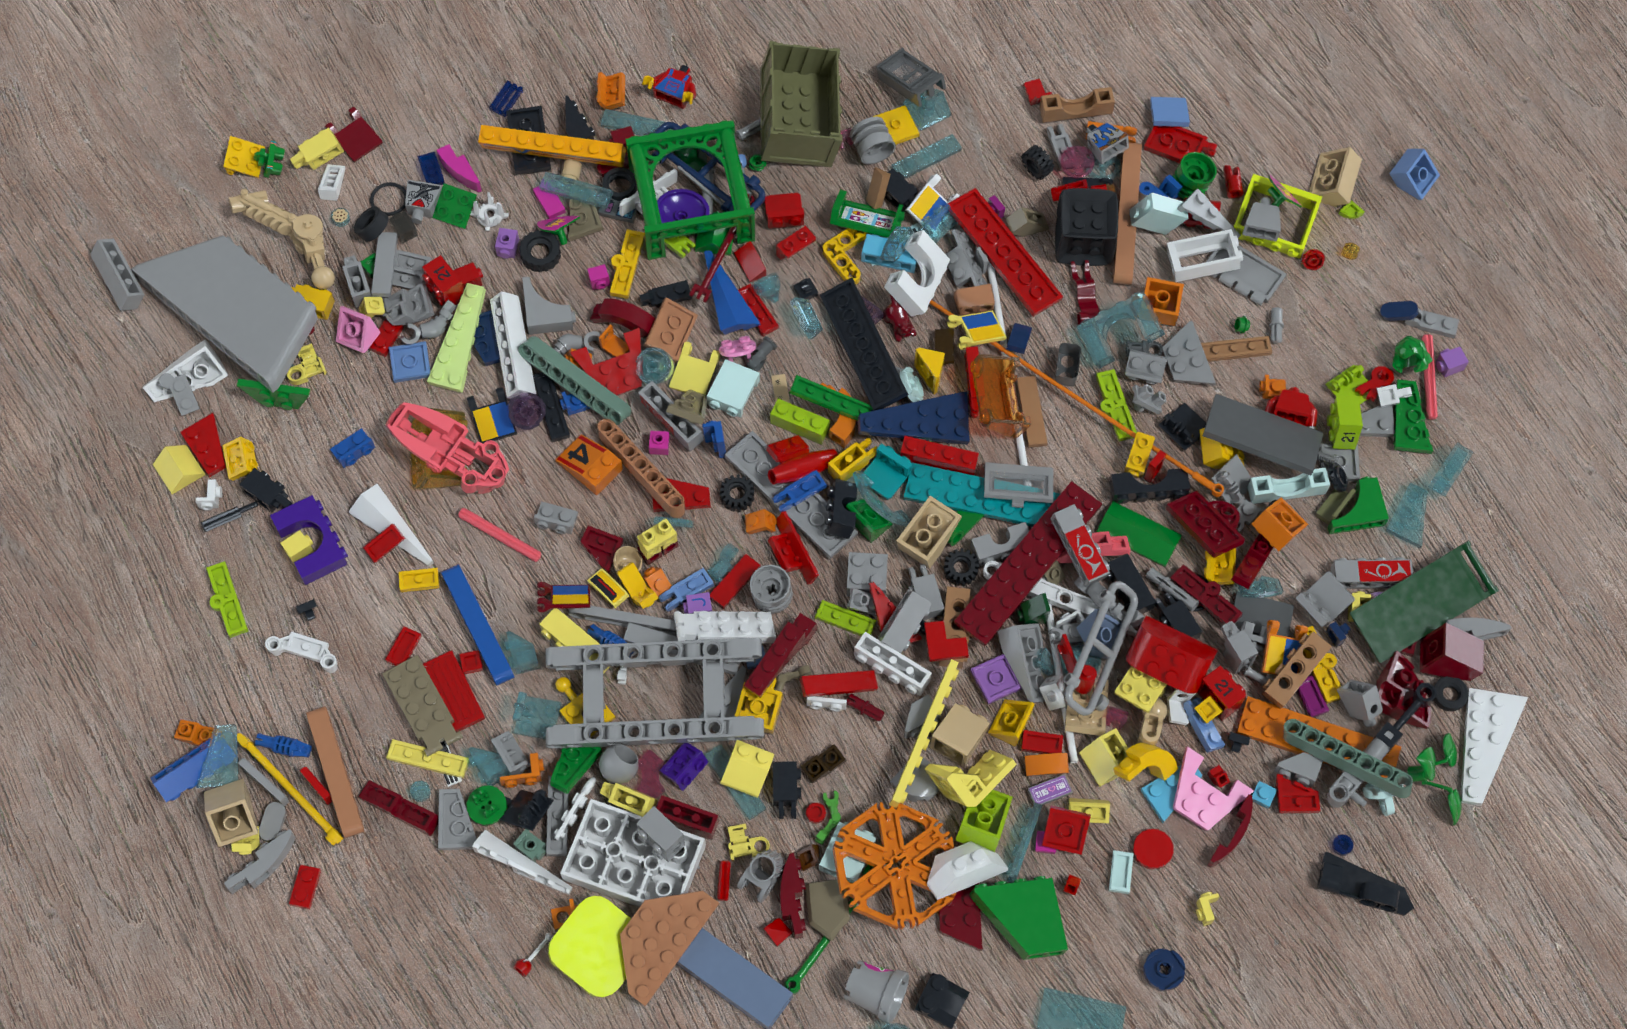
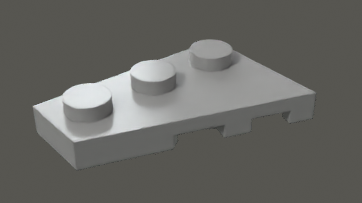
[438,789,477,851]

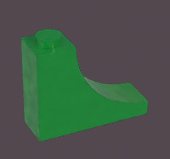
[1327,476,1389,535]

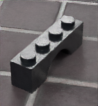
[1109,468,1190,504]

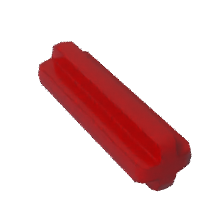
[717,861,731,901]

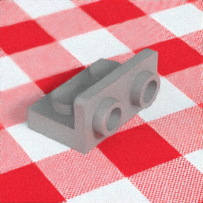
[1125,349,1167,384]
[533,501,578,535]

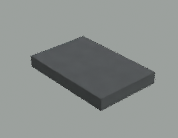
[1234,591,1294,637]

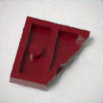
[580,525,624,573]

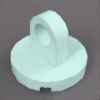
[900,367,924,402]
[1362,783,1404,816]

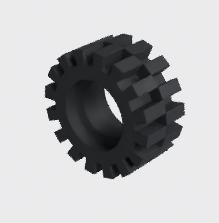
[1021,145,1055,180]
[720,475,754,512]
[943,548,979,586]

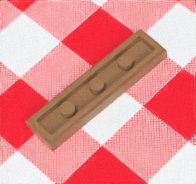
[1201,336,1272,362]
[1016,376,1047,448]

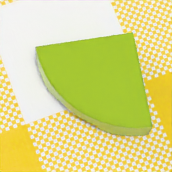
[1338,200,1365,219]

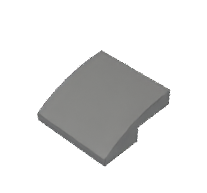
[392,249,432,289]

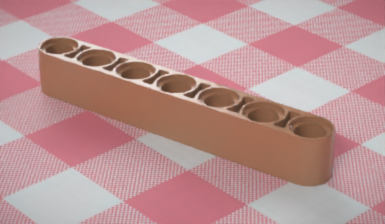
[598,419,685,518]
[306,706,365,838]

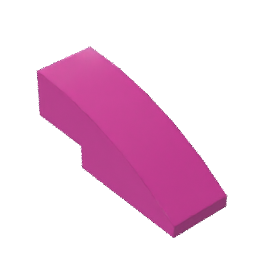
[436,144,482,193]

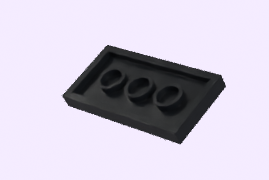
[506,106,551,175]

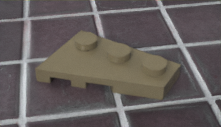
[568,181,604,242]
[666,390,707,425]

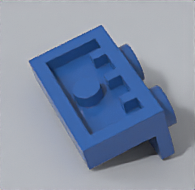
[702,421,726,458]
[330,428,375,468]

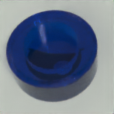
[1332,834,1354,856]

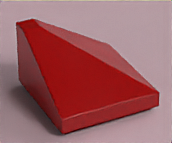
[764,918,793,947]

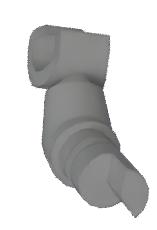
[400,300,457,344]
[551,331,601,355]
[1074,576,1125,623]

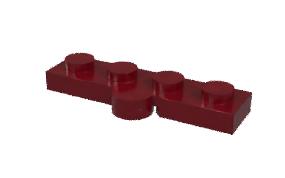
[1170,564,1243,624]

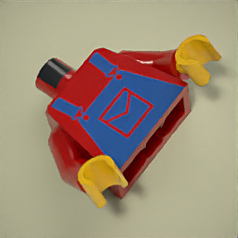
[641,65,697,109]

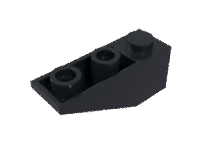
[565,95,596,140]

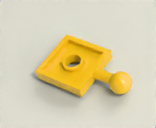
[555,677,616,738]

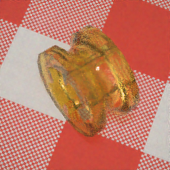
[1341,243,1360,260]

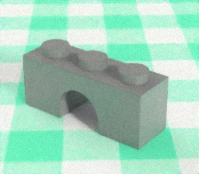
[970,522,1029,566]

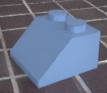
[1389,149,1440,200]

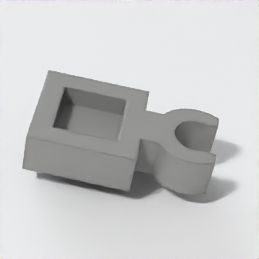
[1237,499,1261,533]
[1048,623,1084,645]

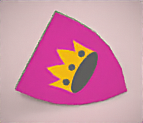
[1268,174,1302,208]
[537,216,580,245]

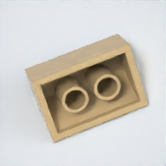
[1309,147,1362,206]

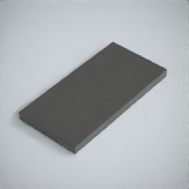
[1202,394,1323,476]

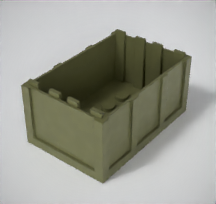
[760,41,842,167]

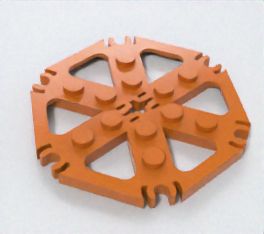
[833,802,956,930]

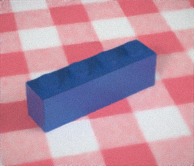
[150,732,236,803]

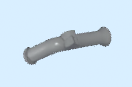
[1243,665,1287,690]

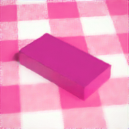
[533,182,566,219]

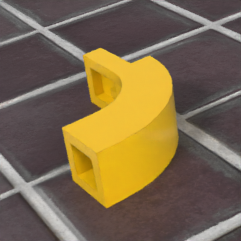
[1113,742,1178,782]

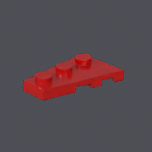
[180,413,226,477]
[651,478,711,512]

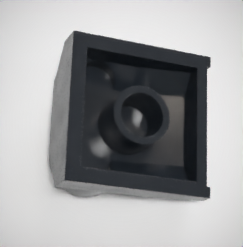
[914,973,970,1029]

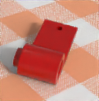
[1057,634,1097,694]

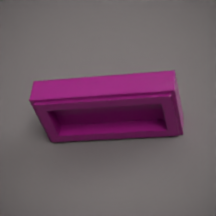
[1297,675,1329,718]

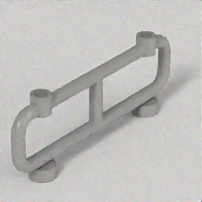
[1063,581,1144,716]

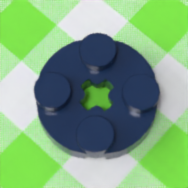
[1143,949,1185,992]

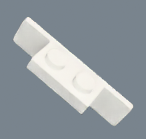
[619,169,678,216]

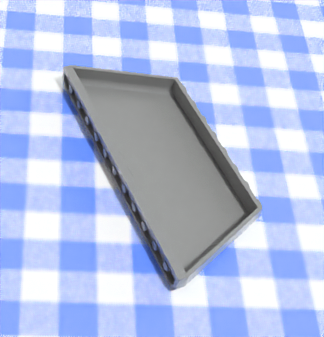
[131,235,318,393]

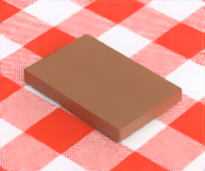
[643,297,698,363]

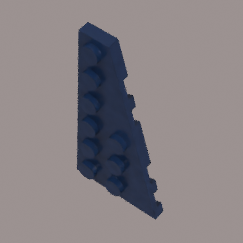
[858,391,970,445]

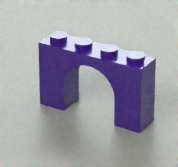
[270,495,348,585]

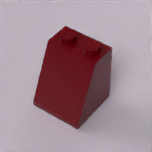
[1420,623,1484,681]

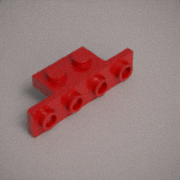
[768,511,819,585]

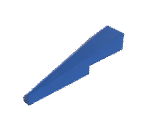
[704,251,761,335]

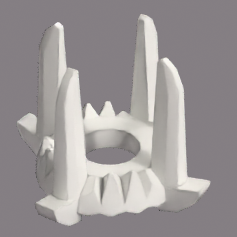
[470,192,509,231]

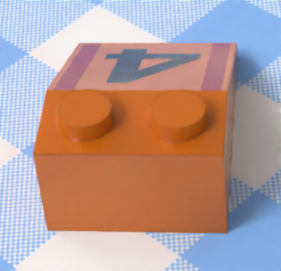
[555,434,623,495]

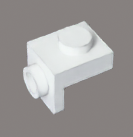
[195,479,222,510]

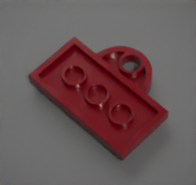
[1166,491,1245,558]

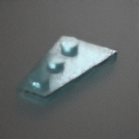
[1386,483,1428,548]
[196,724,238,788]

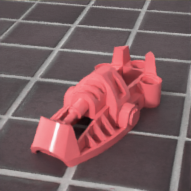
[386,402,509,494]

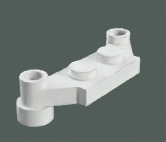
[265,632,337,673]

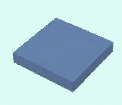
[1150,97,1190,127]
[389,341,431,383]

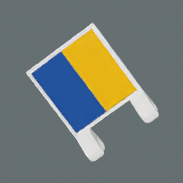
[906,174,960,234]

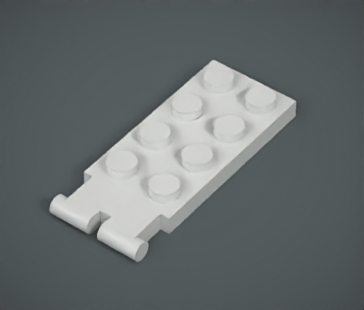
[674,611,776,643]

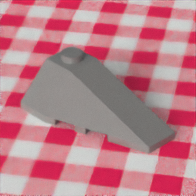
[998,624,1045,703]

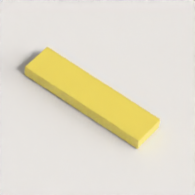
[386,739,470,779]

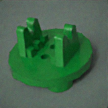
[467,785,508,826]

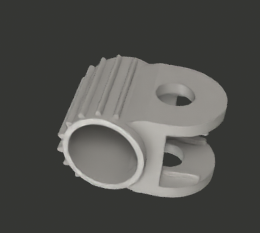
[737,849,786,903]

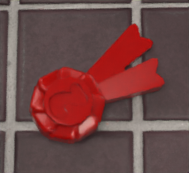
[1355,366,1394,402]

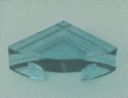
[1035,648,1054,676]

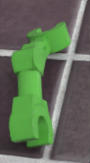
[815,790,841,845]

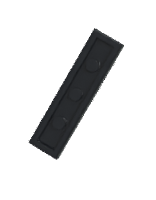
[533,372,570,443]

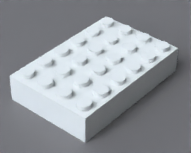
[560,799,706,907]

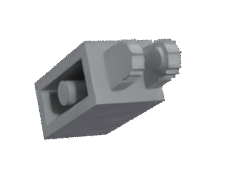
[908,564,944,620]

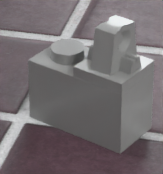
[1221,621,1258,674]

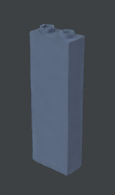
[677,928,793,1029]

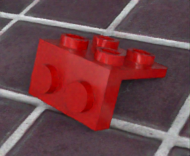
[765,193,804,229]

